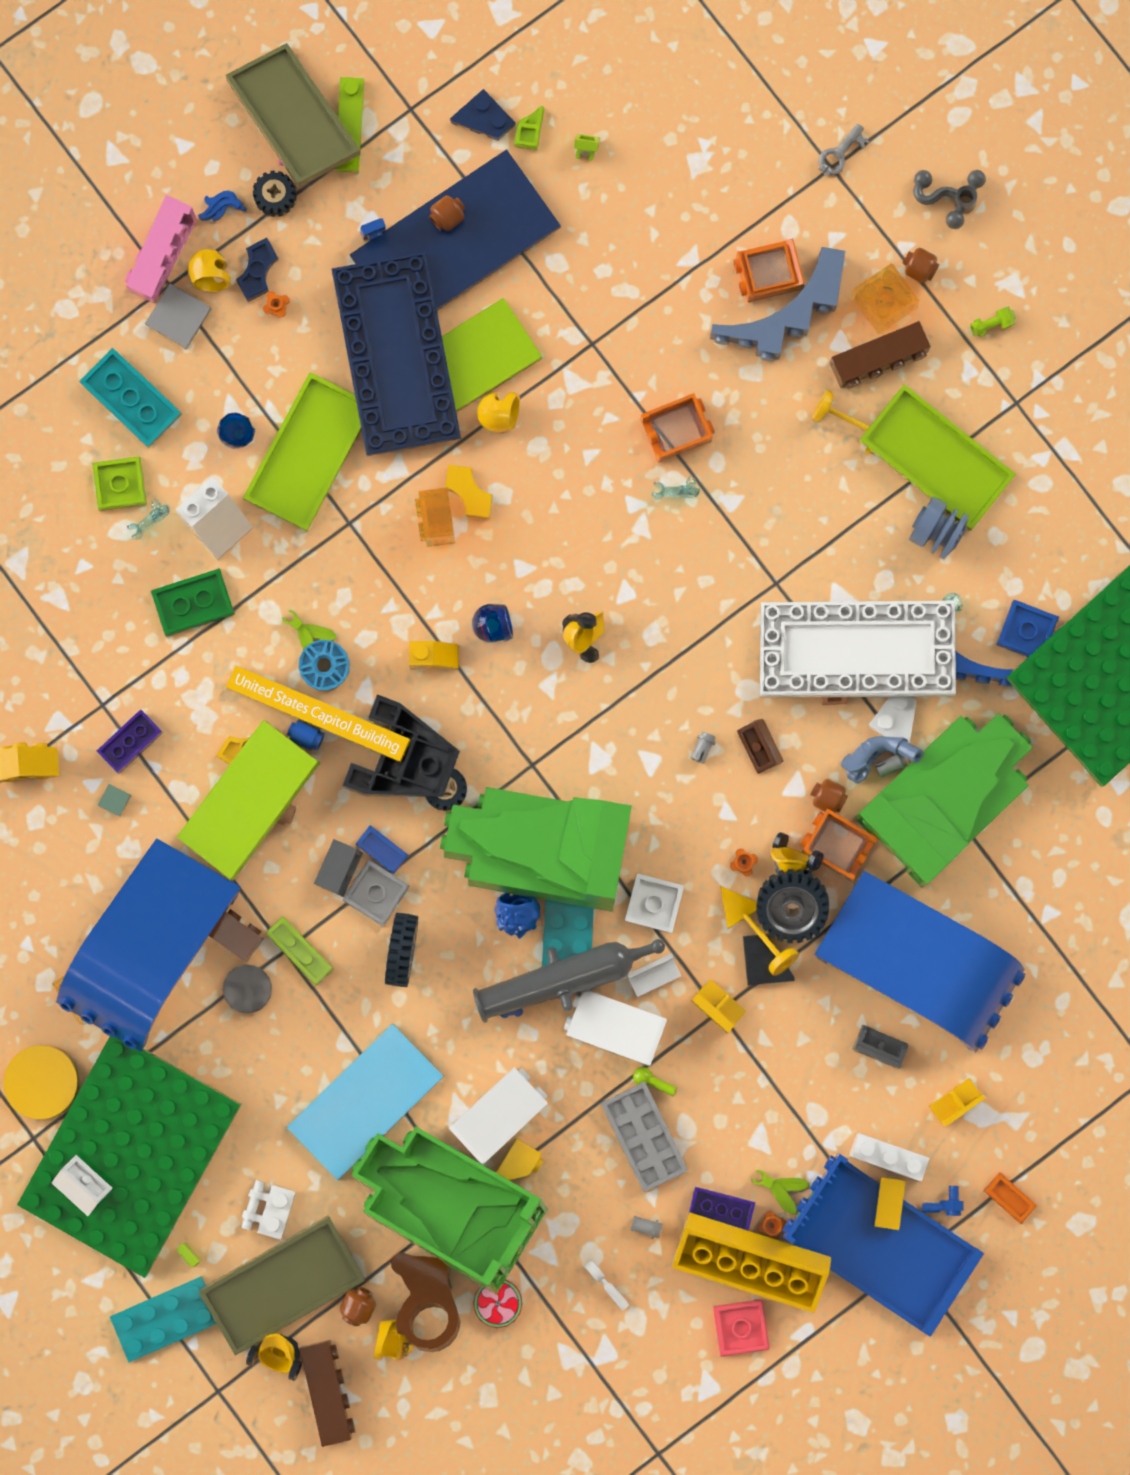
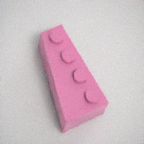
[125,195,197,304]

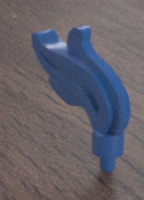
[198,190,247,221]

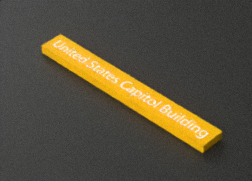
[226,666,411,762]

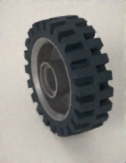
[756,869,829,943]
[385,912,419,987]

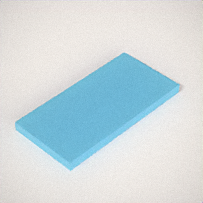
[286,1024,444,1180]

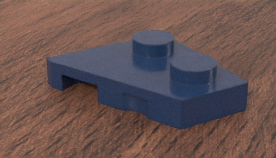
[450,89,516,141]

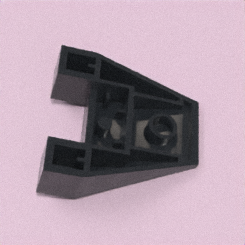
[343,694,460,797]

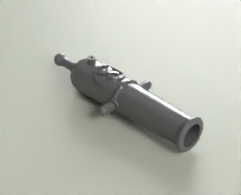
[473,939,665,1023]

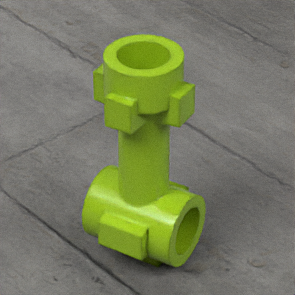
[970,306,1016,337]

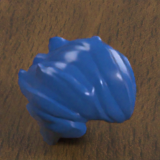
[495,893,540,939]

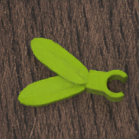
[282,610,336,650]
[751,1170,809,1215]

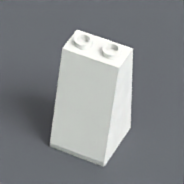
[176,477,253,560]
[563,991,667,1067]
[449,1067,548,1165]

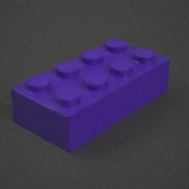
[97,709,163,774]
[688,1187,756,1231]

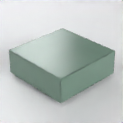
[98,784,131,817]

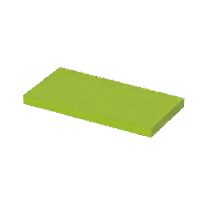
[442,298,542,413]
[243,372,362,532]
[858,384,1016,531]
[177,720,320,881]

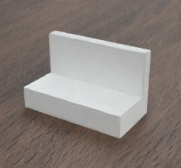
[627,953,681,997]
[52,1155,112,1216]

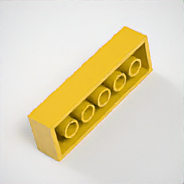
[672,1212,831,1313]

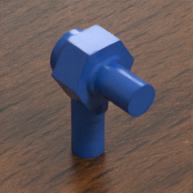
[922,1186,964,1216]

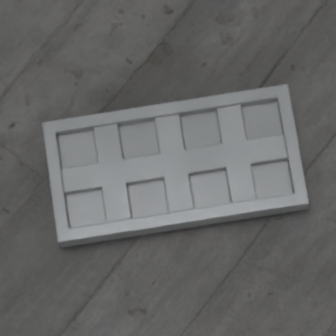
[601,1082,688,1192]

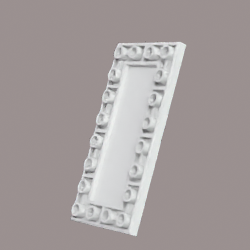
[760,601,956,698]

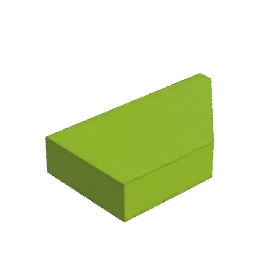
[514,106,544,151]

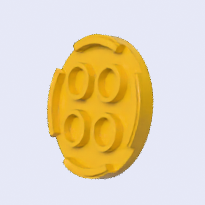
[3,1045,78,1119]

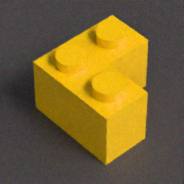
[0,742,59,782]

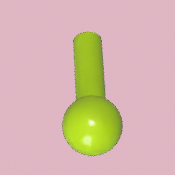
[633,1067,677,1096]

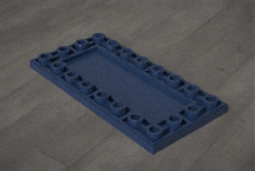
[349,149,561,311]
[331,251,461,457]

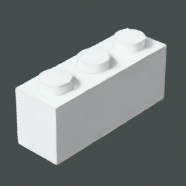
[849,1133,929,1182]

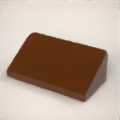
[737,719,784,774]

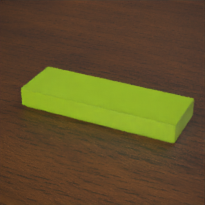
[265,916,333,986]

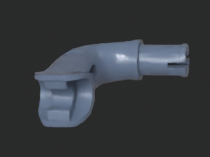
[841,736,923,783]

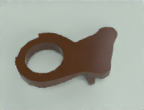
[391,1253,461,1352]

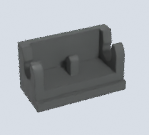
[314,839,363,897]
[852,1025,908,1069]

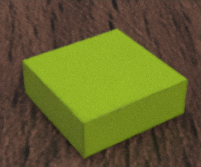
[177,1242,202,1267]

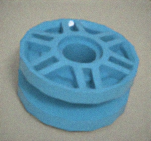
[299,640,350,691]

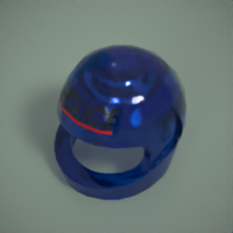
[472,603,513,643]

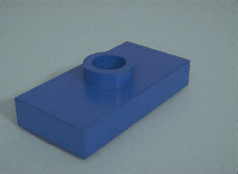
[360,218,386,240]

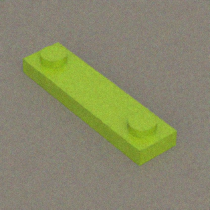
[335,77,364,173]

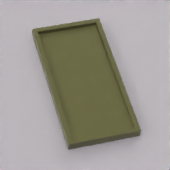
[226,43,360,187]
[198,1215,365,1355]

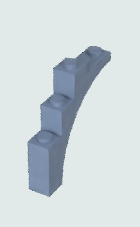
[710,247,845,362]

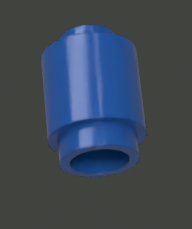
[287,720,325,751]

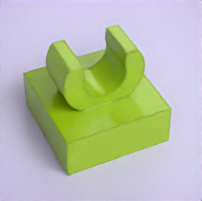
[574,134,600,161]

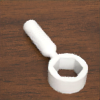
[584,1259,629,1311]

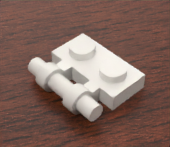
[241,1180,296,1240]

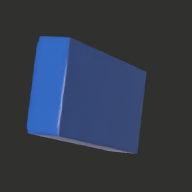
[355,825,409,874]

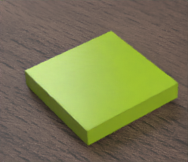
[92,456,147,511]

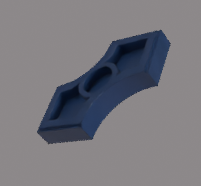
[236,237,279,302]

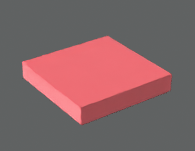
[713,1299,770,1356]

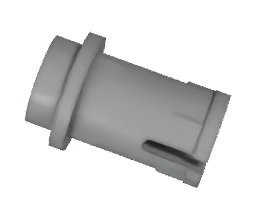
[690,731,716,764]
[875,754,907,778]
[630,1216,663,1239]

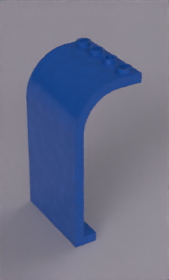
[56,838,241,1052]
[814,871,1025,1053]
[782,1153,984,1337]

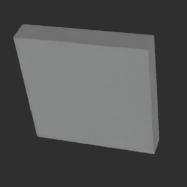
[145,284,212,349]
[342,860,410,927]

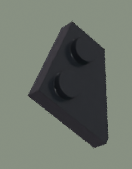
[743,934,795,985]

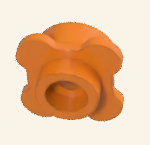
[263,291,290,318]
[730,848,758,877]
[757,1211,787,1240]

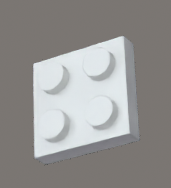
[625,873,684,933]

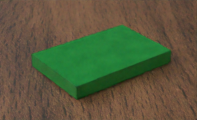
[151,568,235,637]

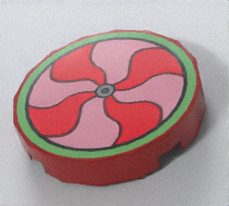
[473,1280,523,1328]

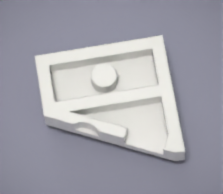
[868,697,917,743]

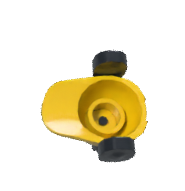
[562,611,605,663]
[771,832,824,874]
[246,1334,302,1381]

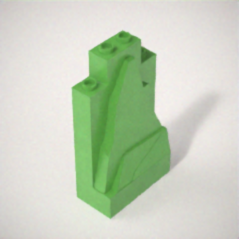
[854,713,1033,888]
[440,787,632,912]
[352,1126,548,1295]

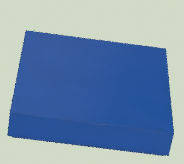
[996,600,1059,657]

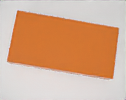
[983,1172,1037,1224]

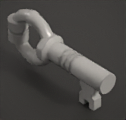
[819,123,869,176]

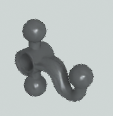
[913,170,986,229]

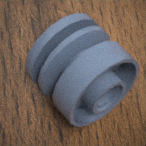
[909,496,969,560]

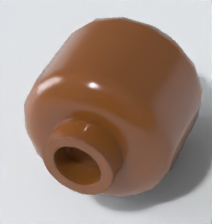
[429,195,465,232]
[902,247,940,283]
[810,779,848,813]
[340,1287,376,1326]

